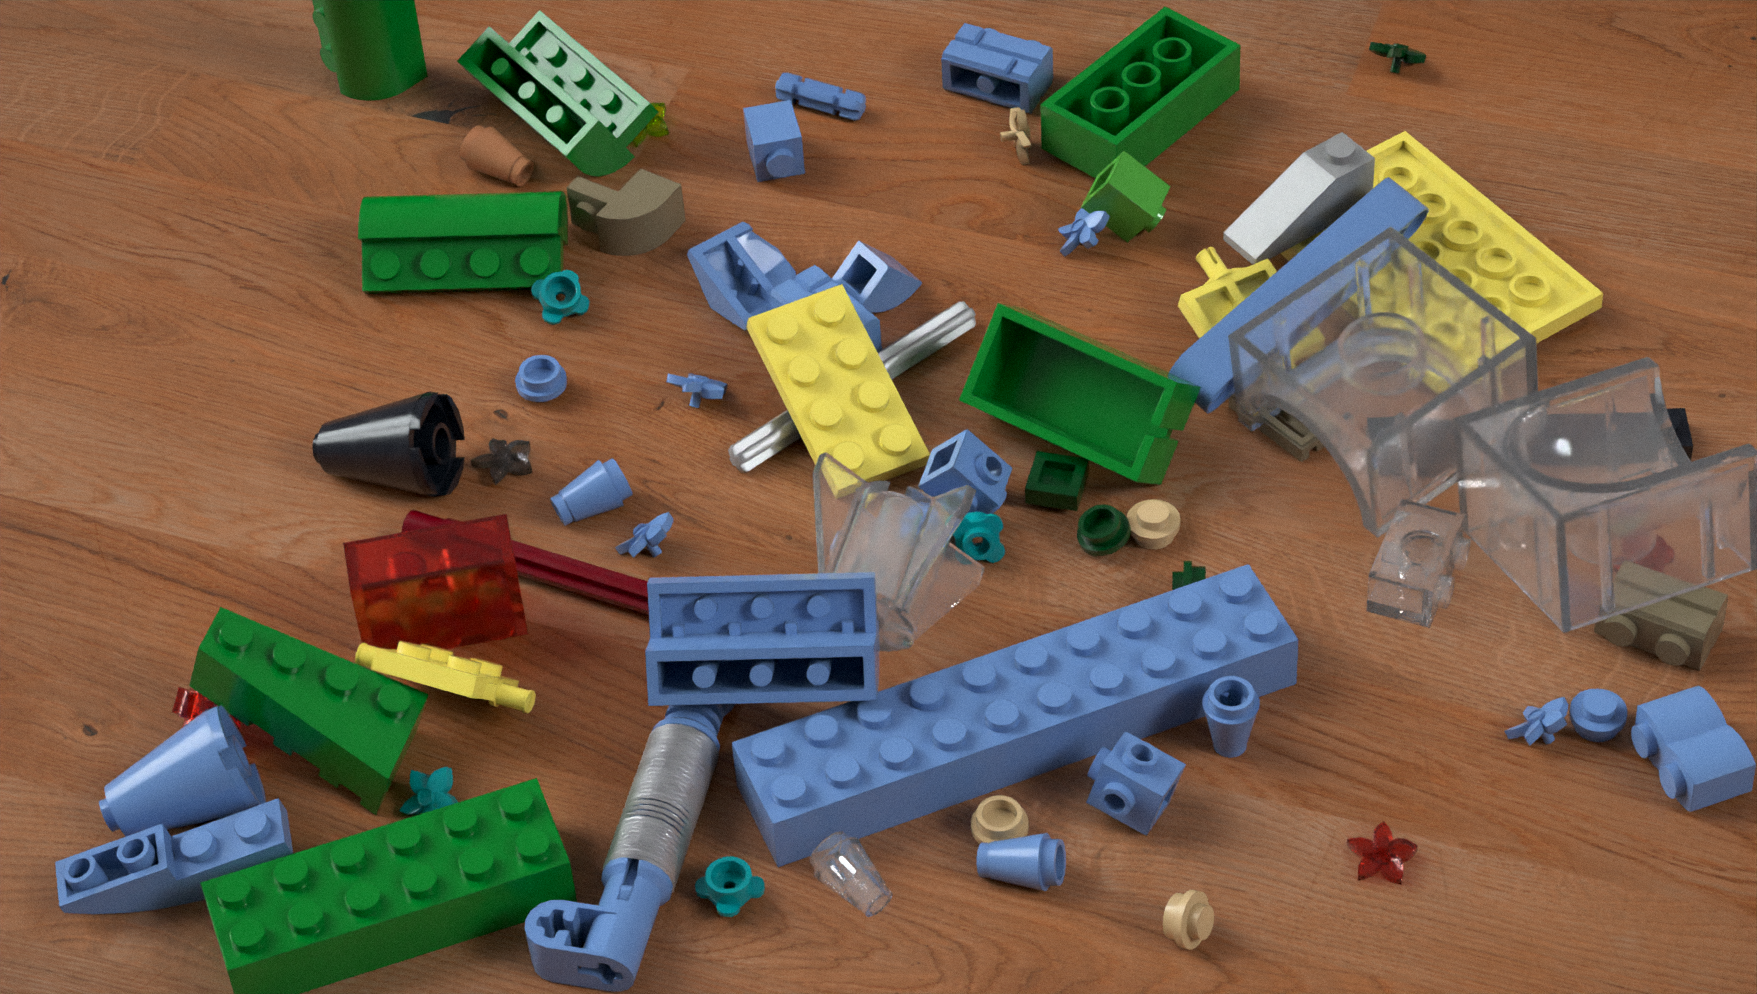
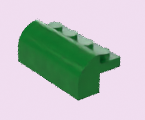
[312,0,428,101]
[457,10,658,176]
[358,191,568,294]

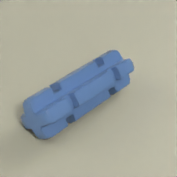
[775,72,866,121]

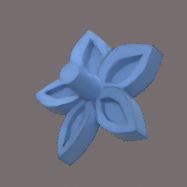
[1058,208,1110,257]
[666,373,727,408]
[615,512,674,558]
[1504,697,1569,746]

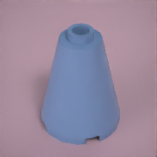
[99,705,266,836]

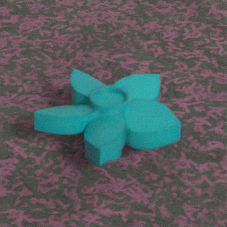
[399,767,458,815]

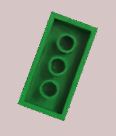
[1040,6,1241,178]

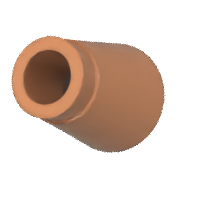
[460,125,534,187]

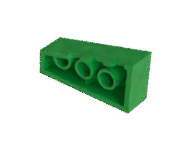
[189,607,429,815]

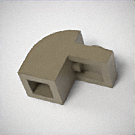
[566,169,686,256]

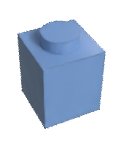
[743,100,805,182]

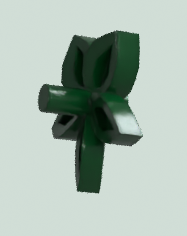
[1369,42,1426,73]

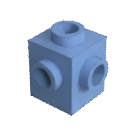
[918,429,1012,518]
[1086,731,1186,836]

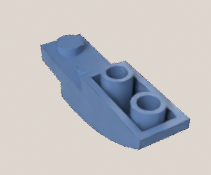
[55,798,293,914]

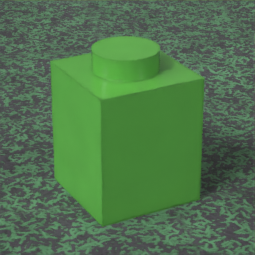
[1081,151,1171,243]

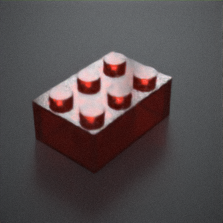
[343,514,528,650]

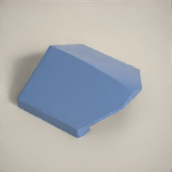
[687,222,796,331]

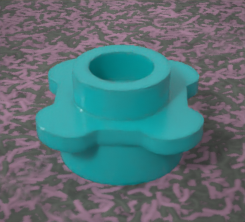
[531,270,589,325]
[950,512,1005,566]
[695,856,765,917]

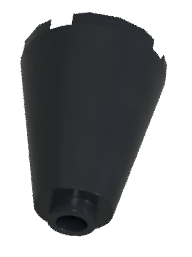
[312,391,465,497]

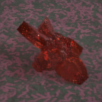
[1347,821,1418,885]

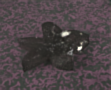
[471,438,532,485]

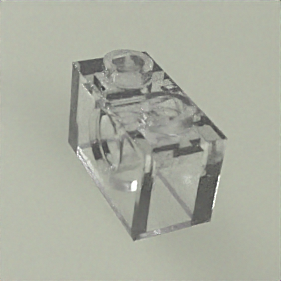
[1366,499,1471,628]

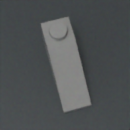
[1223,132,1375,265]

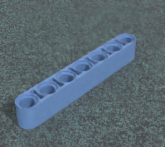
[1169,177,1429,414]

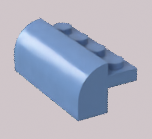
[645,572,879,706]

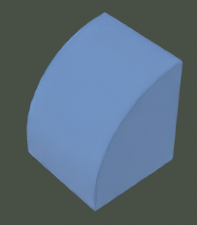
[832,240,922,313]

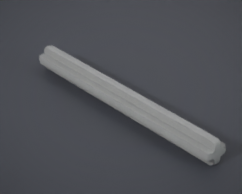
[728,301,976,473]

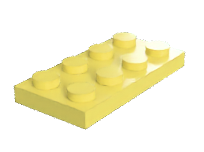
[747,284,930,500]

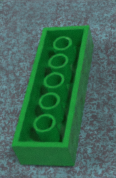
[200,778,577,994]

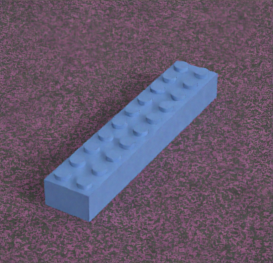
[732,564,1298,867]

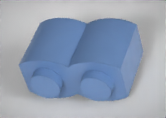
[1631,685,1756,812]

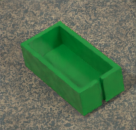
[959,303,1201,485]

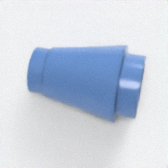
[550,458,633,526]
[1202,676,1260,758]
[976,833,1066,891]

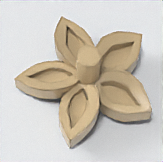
[1000,107,1031,165]

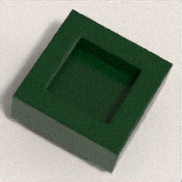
[1025,451,1089,511]

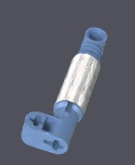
[524,704,735,992]

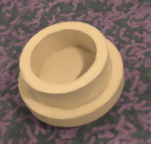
[1127,499,1180,549]
[971,795,1029,844]
[1163,890,1214,950]

